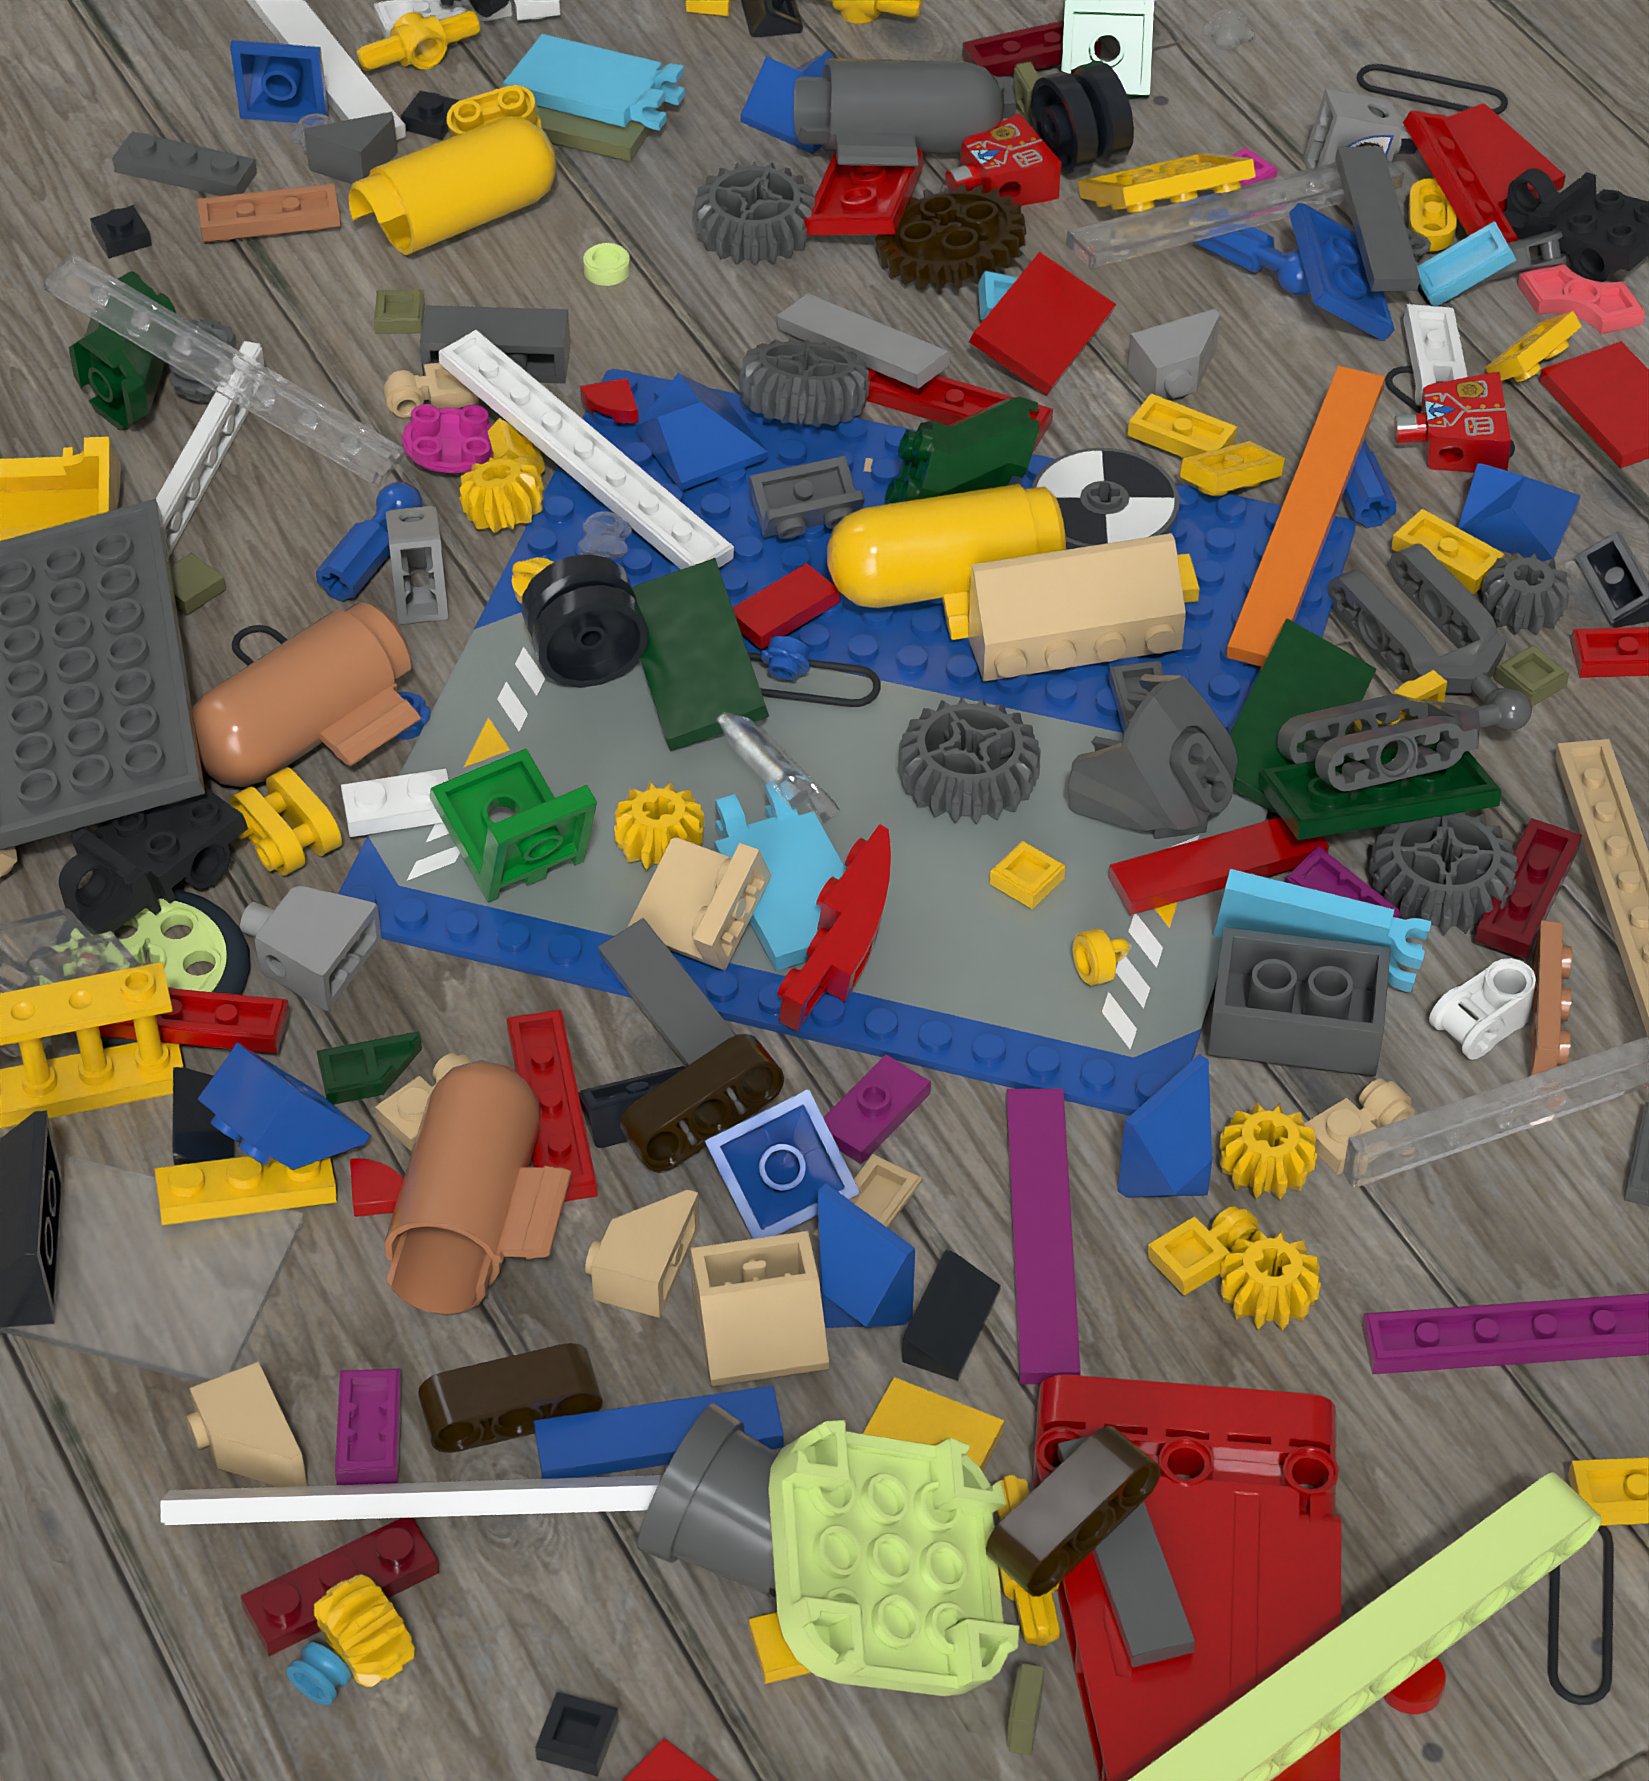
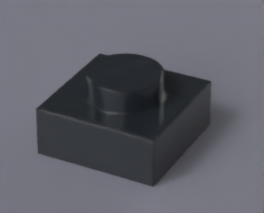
[401,90,460,140]
[90,205,152,259]
[535,1692,619,1777]

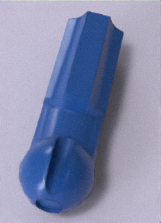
[1194,207,1310,295]
[1314,419,1396,528]
[316,482,423,602]

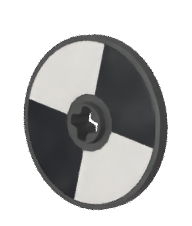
[1031,448,1179,549]

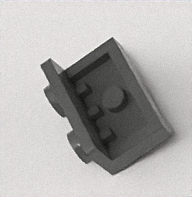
[748,456,865,539]

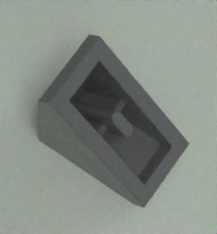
[304,111,398,184]

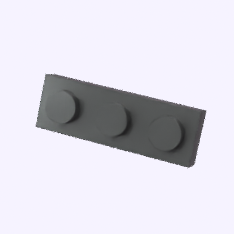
[112,131,257,196]

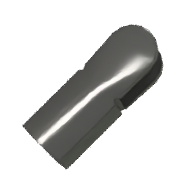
[1484,230,1567,281]

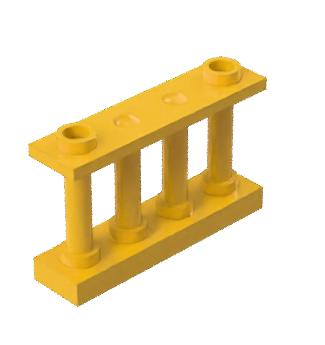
[0,962,183,1128]

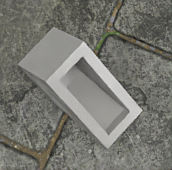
[1128,308,1220,400]

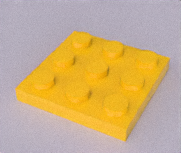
[1077,152,1256,212]

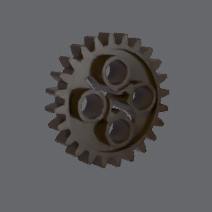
[875,184,1027,290]

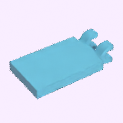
[503,34,686,131]
[714,779,877,971]
[1213,869,1432,993]

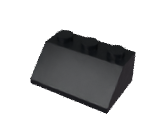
[0,1111,64,1328]

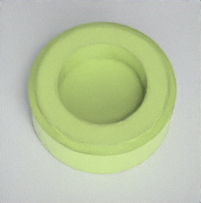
[583,243,630,286]

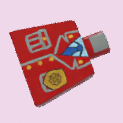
[945,114,1061,206]
[1394,372,1511,472]

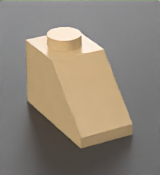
[585,1190,699,1318]
[185,1362,308,1487]

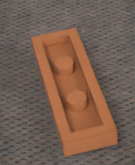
[197,183,341,242]
[1529,920,1572,1086]

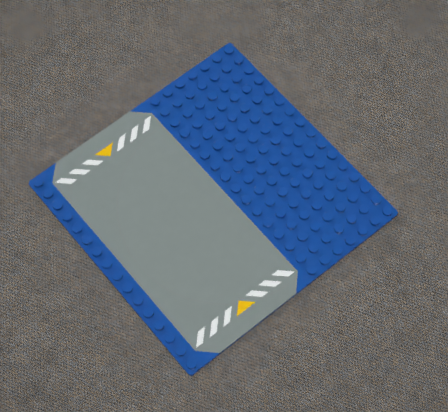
[338,369,1356,1116]

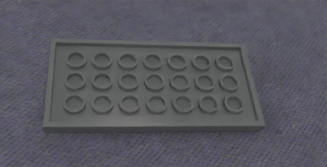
[0,499,205,850]

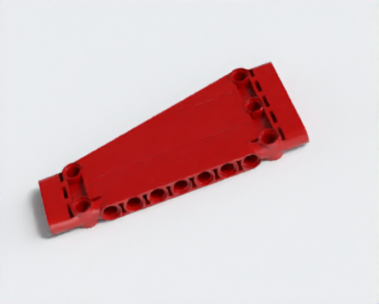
[1032,1375,1342,1781]

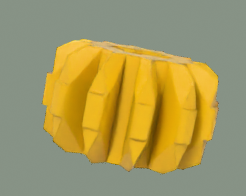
[459,454,544,533]
[614,782,704,871]
[1219,1102,1317,1200]
[1220,1229,1321,1331]
[314,1574,414,1687]

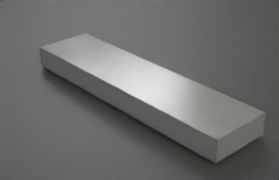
[776,294,950,389]

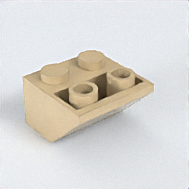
[690,1231,829,1387]

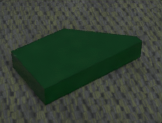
[317,1031,422,1105]

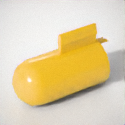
[348,116,557,255]
[827,484,1066,640]

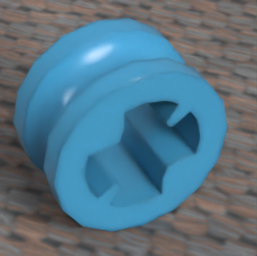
[286,1642,352,1705]

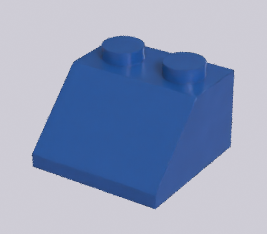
[198,1042,371,1169]

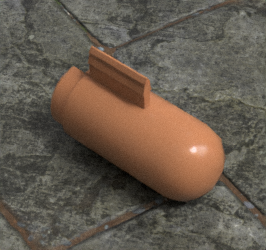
[192,602,421,787]
[384,1060,572,1315]

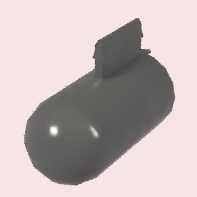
[794,58,1004,166]

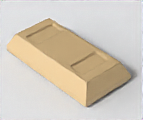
[813,1154,923,1240]

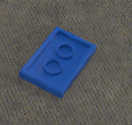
[1289,202,1395,341]

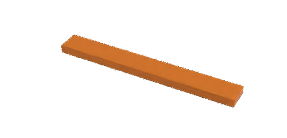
[1226,365,1385,666]

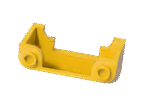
[0,437,120,541]

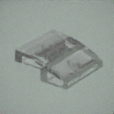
[717,713,840,823]
[0,908,141,987]

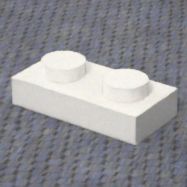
[341,768,448,837]

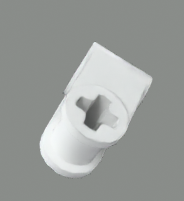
[1429,958,1536,1060]

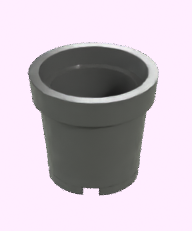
[637,1404,778,1601]

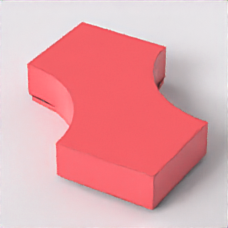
[1517,264,1646,334]

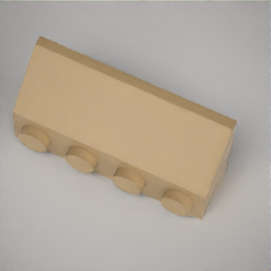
[968,533,1186,682]

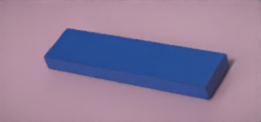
[534,1385,784,1479]

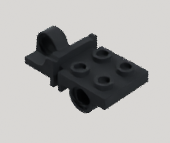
[1503,168,1649,282]
[58,787,248,941]

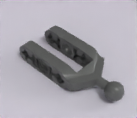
[1328,543,1512,728]
[1277,689,1532,791]

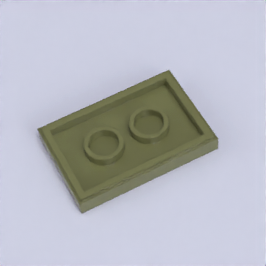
[537,101,665,162]

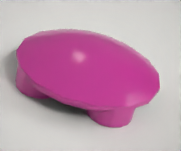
[401,404,493,474]

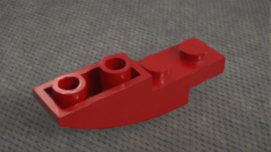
[777,824,891,1032]

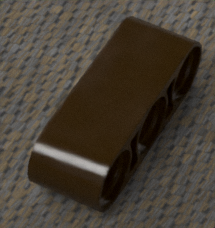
[620,1034,784,1171]
[418,1343,603,1453]
[985,1426,1161,1597]

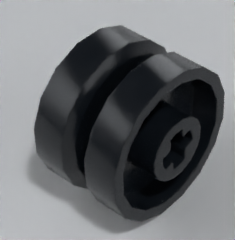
[1031,60,1134,175]
[521,554,649,687]

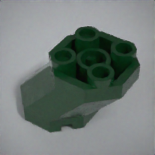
[68,271,177,430]
[885,396,1039,505]

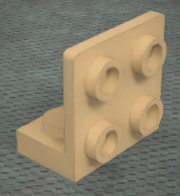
[628,837,771,971]

